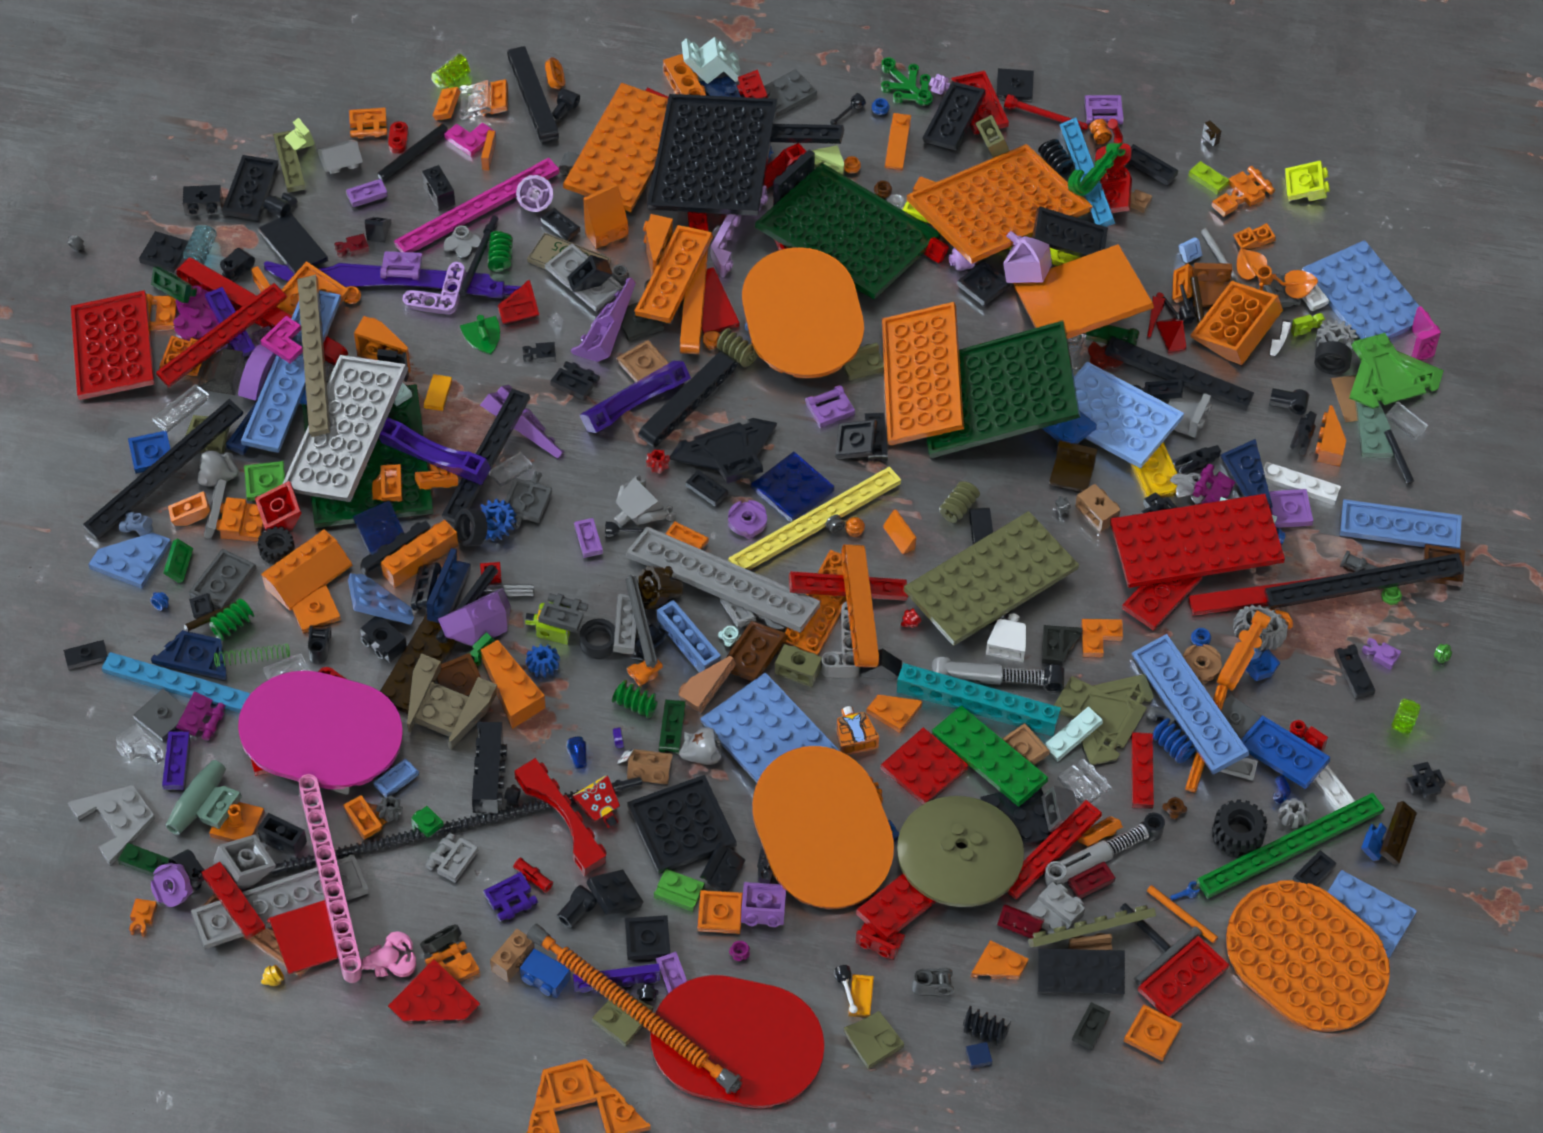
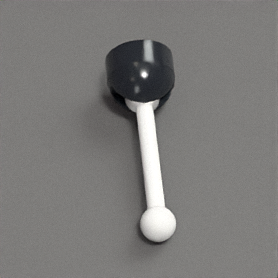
[833,965,858,1013]

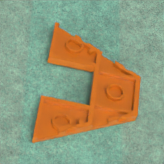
[526,1059,651,1133]

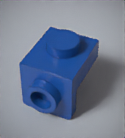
[1246,649,1280,681]

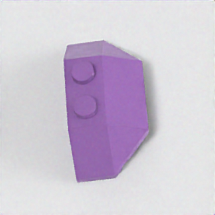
[438,588,511,646]

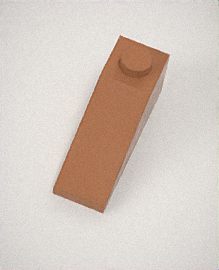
[678,656,736,713]

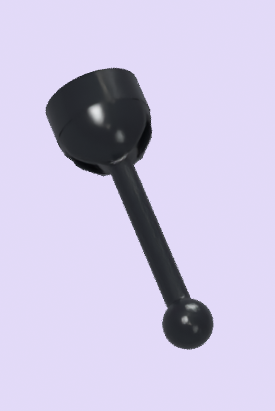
[830,93,866,125]
[605,521,651,537]

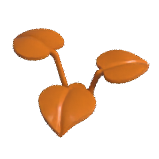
[1237,248,1318,299]

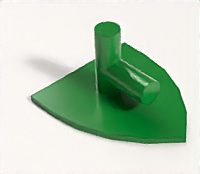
[460,315,500,355]

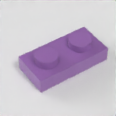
[346,179,388,207]
[574,518,603,558]
[656,952,687,994]

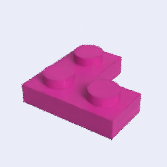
[444,122,496,157]
[260,316,303,364]

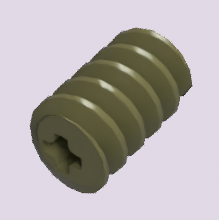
[717,328,758,367]
[939,481,980,523]

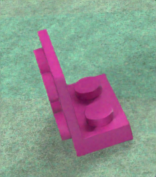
[1411,306,1441,361]

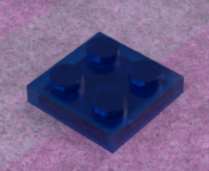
[352,501,405,553]

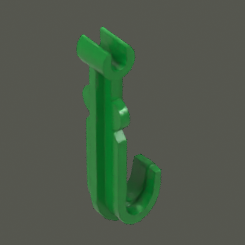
[1068,143,1126,196]

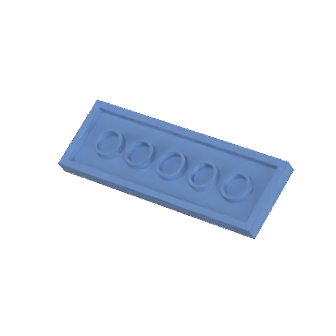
[1340,499,1462,549]

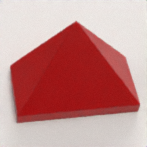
[1156,318,1187,353]

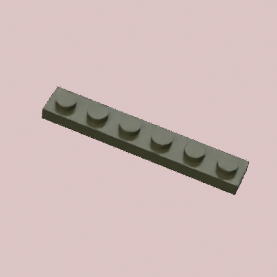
[1028,905,1156,947]

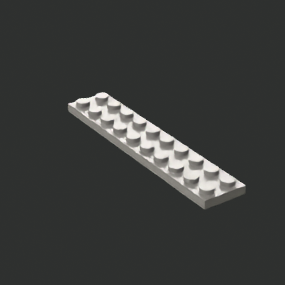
[626,527,820,633]

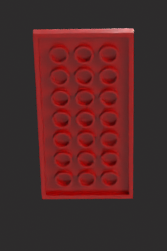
[1110,494,1285,588]

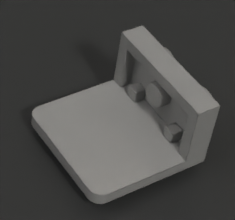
[1168,393,1213,438]

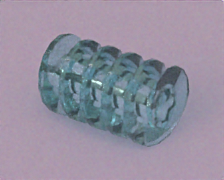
[183,225,217,265]

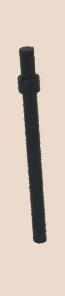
[459,215,499,296]

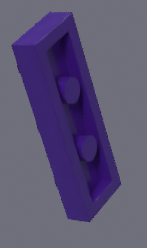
[162,732,190,790]

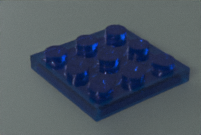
[751,451,834,522]

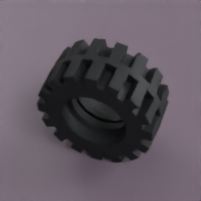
[258,527,295,565]

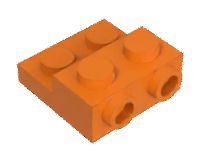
[216,497,264,542]

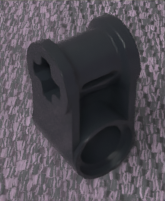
[220,248,255,282]
[308,625,332,664]
[168,849,205,892]

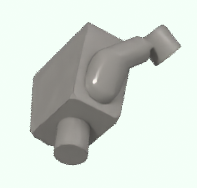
[614,475,677,527]

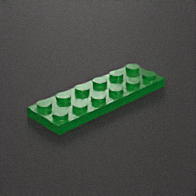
[932,705,1048,807]

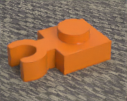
[1212,189,1246,217]
[129,898,158,937]

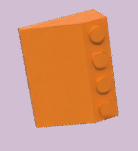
[1190,281,1283,365]

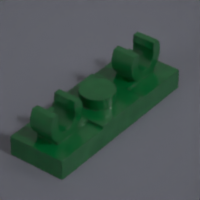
[151,267,197,303]

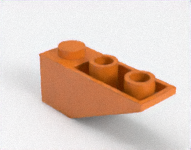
[1315,405,1346,467]

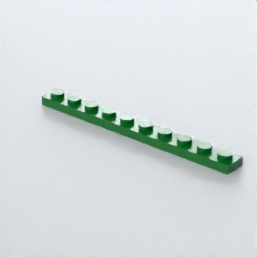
[1196,793,1385,899]

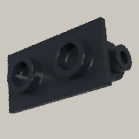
[631,622,669,660]

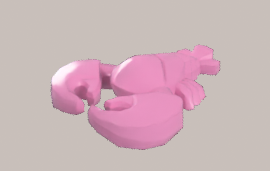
[352,931,417,977]

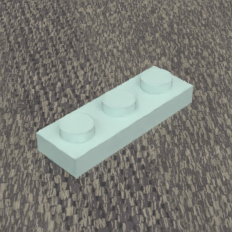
[1044,707,1103,762]

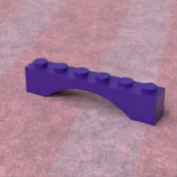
[579,360,691,433]
[379,417,491,485]

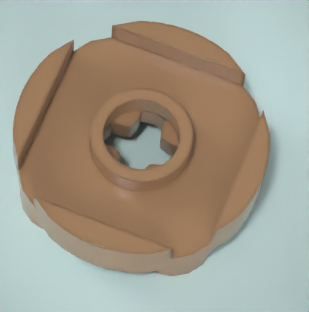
[1182,644,1222,684]

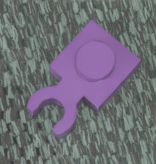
[1362,638,1401,670]

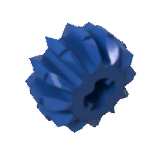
[525,643,560,678]

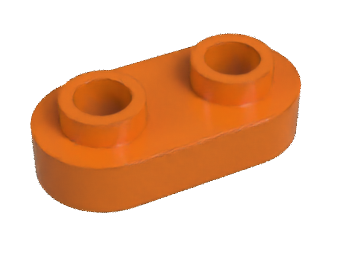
[545,57,565,90]

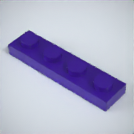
[205,287,255,359]
[573,963,660,993]

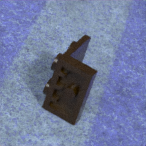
[1049,440,1098,492]

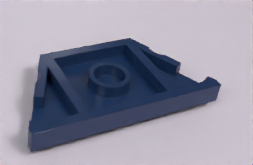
[151,630,227,680]

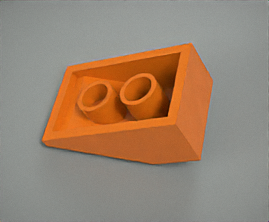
[583,184,629,249]
[643,214,673,276]
[354,316,411,373]

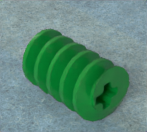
[487,231,513,272]
[209,598,254,641]
[612,680,658,719]

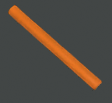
[1147,885,1218,943]

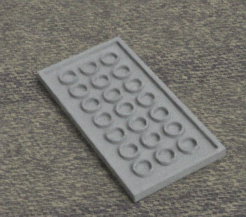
[283,355,409,502]

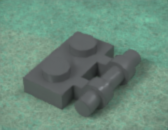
[538,593,588,633]

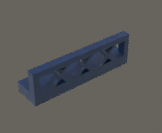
[427,548,471,623]

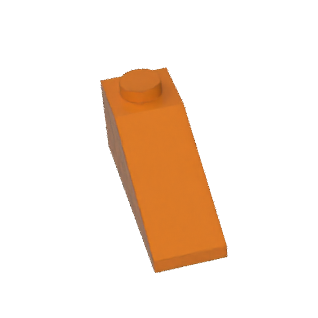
[885,113,911,171]

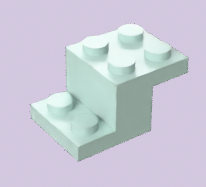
[681,37,741,84]

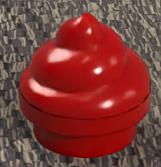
[901,608,922,628]

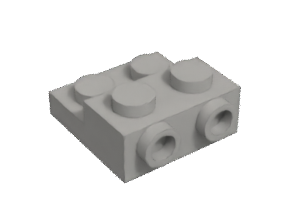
[1026,882,1085,943]

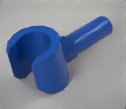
[1170,881,1200,901]

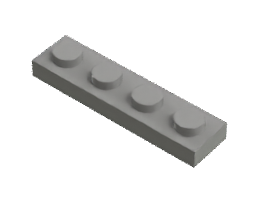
[613,593,636,655]

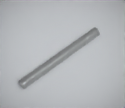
[1201,228,1241,283]

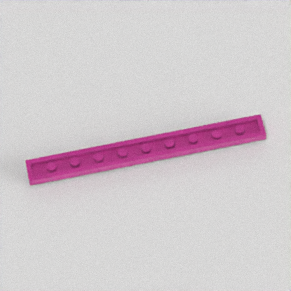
[394,158,559,253]

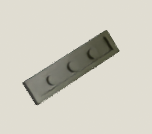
[273,131,306,193]

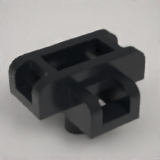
[1141,492,1177,513]
[1406,762,1446,798]

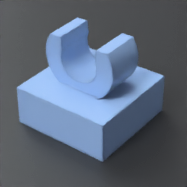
[1178,237,1203,263]

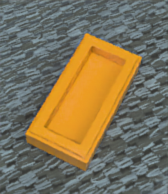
[424,374,452,411]
[848,974,874,1018]

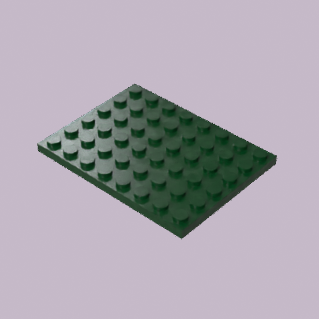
[755,163,941,300]
[927,320,1081,458]
[302,384,433,528]

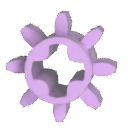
[929,74,950,95]

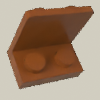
[1193,263,1232,307]

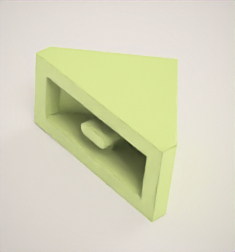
[812,145,844,175]

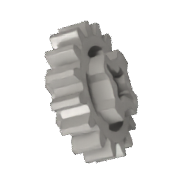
[1315,320,1358,358]

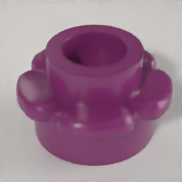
[729,941,750,961]

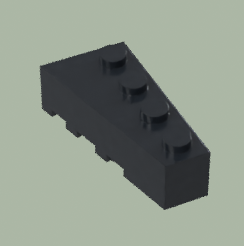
[472,722,508,813]

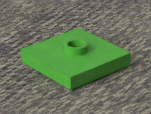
[244,461,285,501]

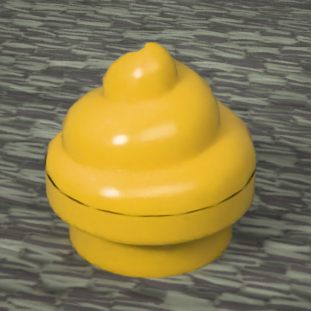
[261,965,284,986]

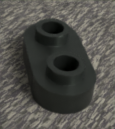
[420,924,462,955]

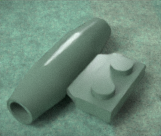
[165,760,242,835]

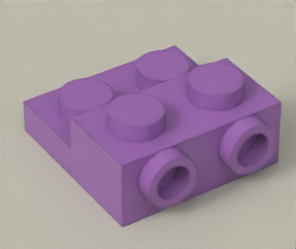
[741,882,786,927]

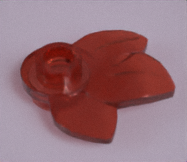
[1088,342,1124,370]

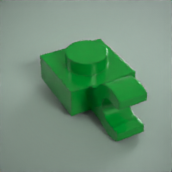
[468,632,496,667]

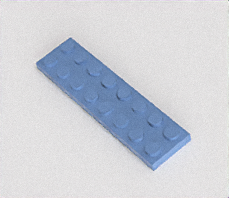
[1132,634,1249,775]

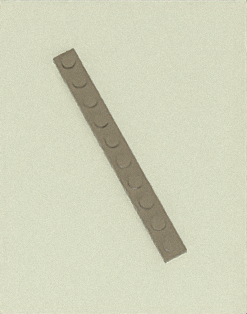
[297,275,331,437]

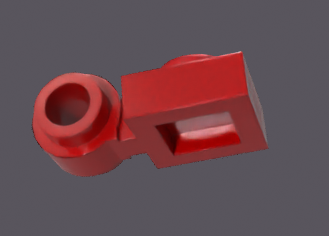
[1289,720,1328,751]

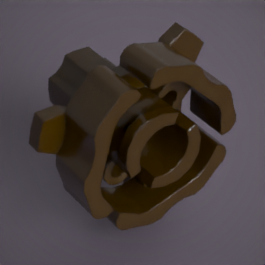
[638,566,684,610]

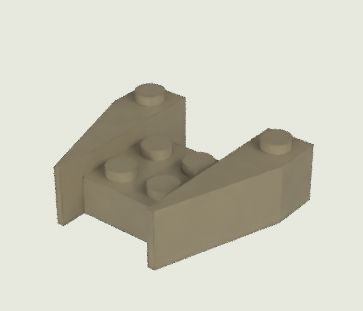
[407,654,497,750]

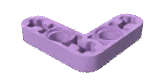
[403,262,466,315]

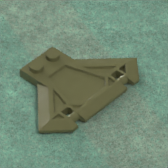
[1054,674,1154,766]

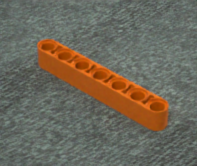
[680,249,708,354]
[841,544,879,668]

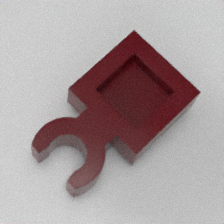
[334,233,369,257]

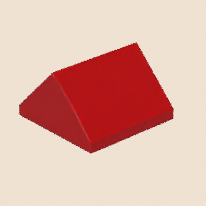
[255,481,302,531]

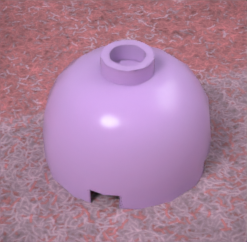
[516,175,553,212]

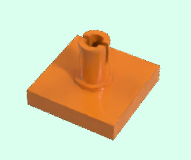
[209,802,265,842]

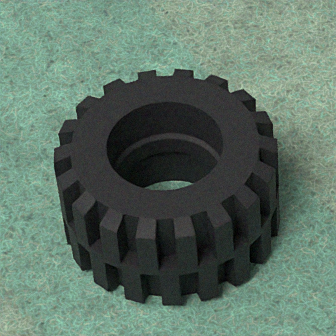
[1212,799,1268,858]

